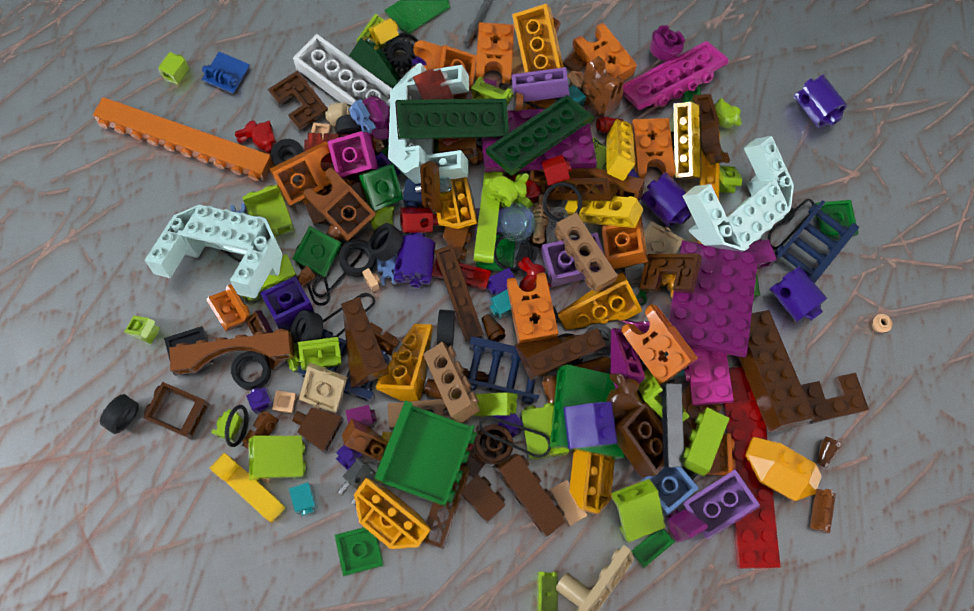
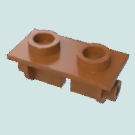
[370,322,400,356]
[242,411,279,449]
[810,489,836,533]

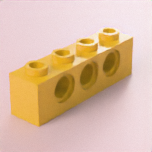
[674,102,701,180]
[606,119,635,181]
[563,195,643,228]

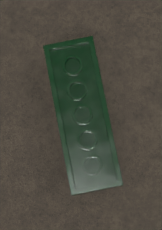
[486,95,593,176]
[395,99,509,140]

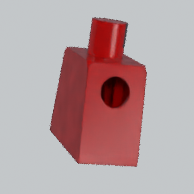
[400,207,441,233]

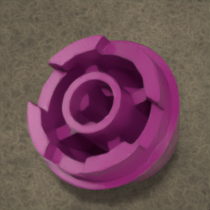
[650,25,685,61]

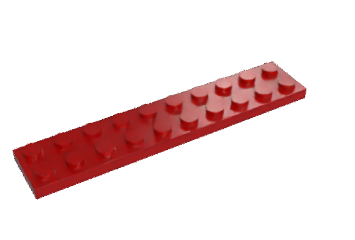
[723,367,781,569]

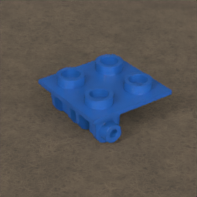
[201,52,250,93]

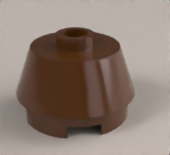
[473,424,514,465]

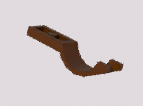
[692,94,730,165]

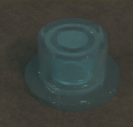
[498,204,536,242]

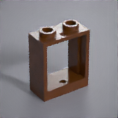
[143,382,210,440]

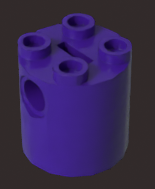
[793,75,847,128]
[640,172,692,227]
[394,232,436,288]
[769,266,828,322]

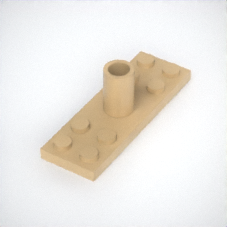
[556,545,634,611]

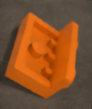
[207,284,250,331]
[706,433,735,476]

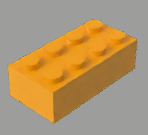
[512,4,564,73]

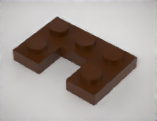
[268,70,328,131]
[639,254,702,293]
[801,372,869,424]

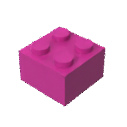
[327,131,378,179]

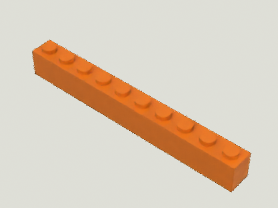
[93,97,273,182]

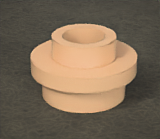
[872,314,893,333]

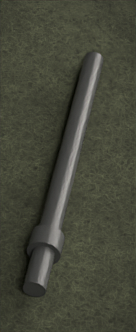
[463,0,492,46]

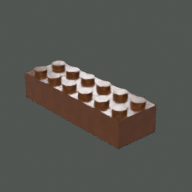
[738,310,815,433]

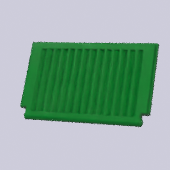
[384,0,450,34]

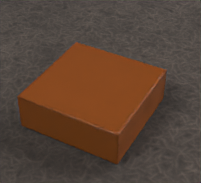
[563,51,585,72]

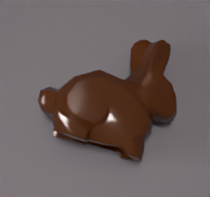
[607,373,643,419]

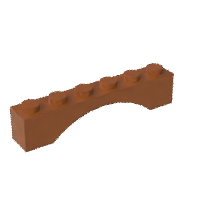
[530,168,645,201]
[169,329,295,375]

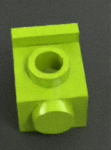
[211,409,243,442]

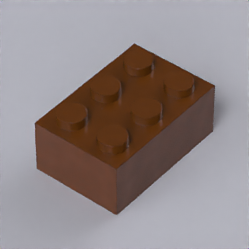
[614,401,664,477]

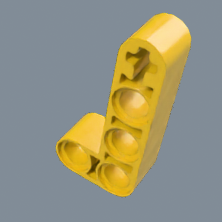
[210,452,286,523]

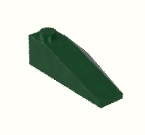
[349,36,401,89]

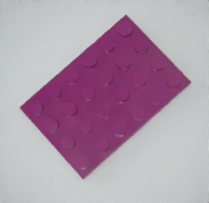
[481,107,597,172]
[669,240,759,357]

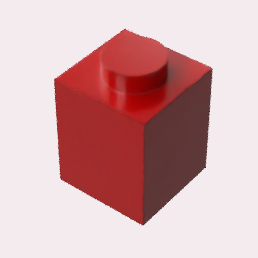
[541,155,572,186]

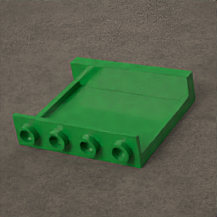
[550,365,625,460]
[374,400,477,507]

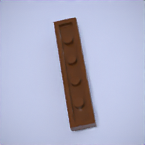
[434,244,484,341]

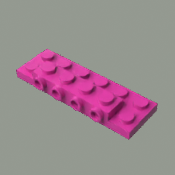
[622,41,728,111]
[684,347,734,406]

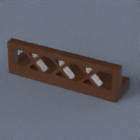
[539,178,618,201]
[422,466,471,549]

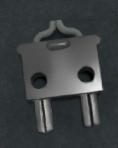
[338,458,385,506]

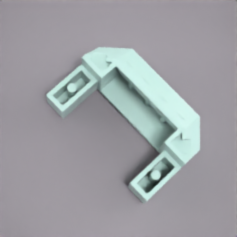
[388,63,469,184]
[683,136,794,252]
[144,205,282,298]

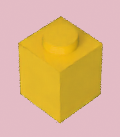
[368,18,399,45]

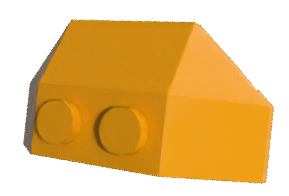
[436,177,478,229]
[746,437,822,502]
[569,450,615,514]
[354,478,431,549]

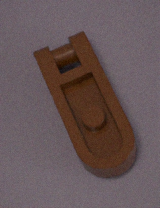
[420,161,443,213]

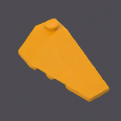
[558,272,643,330]
[376,324,433,402]

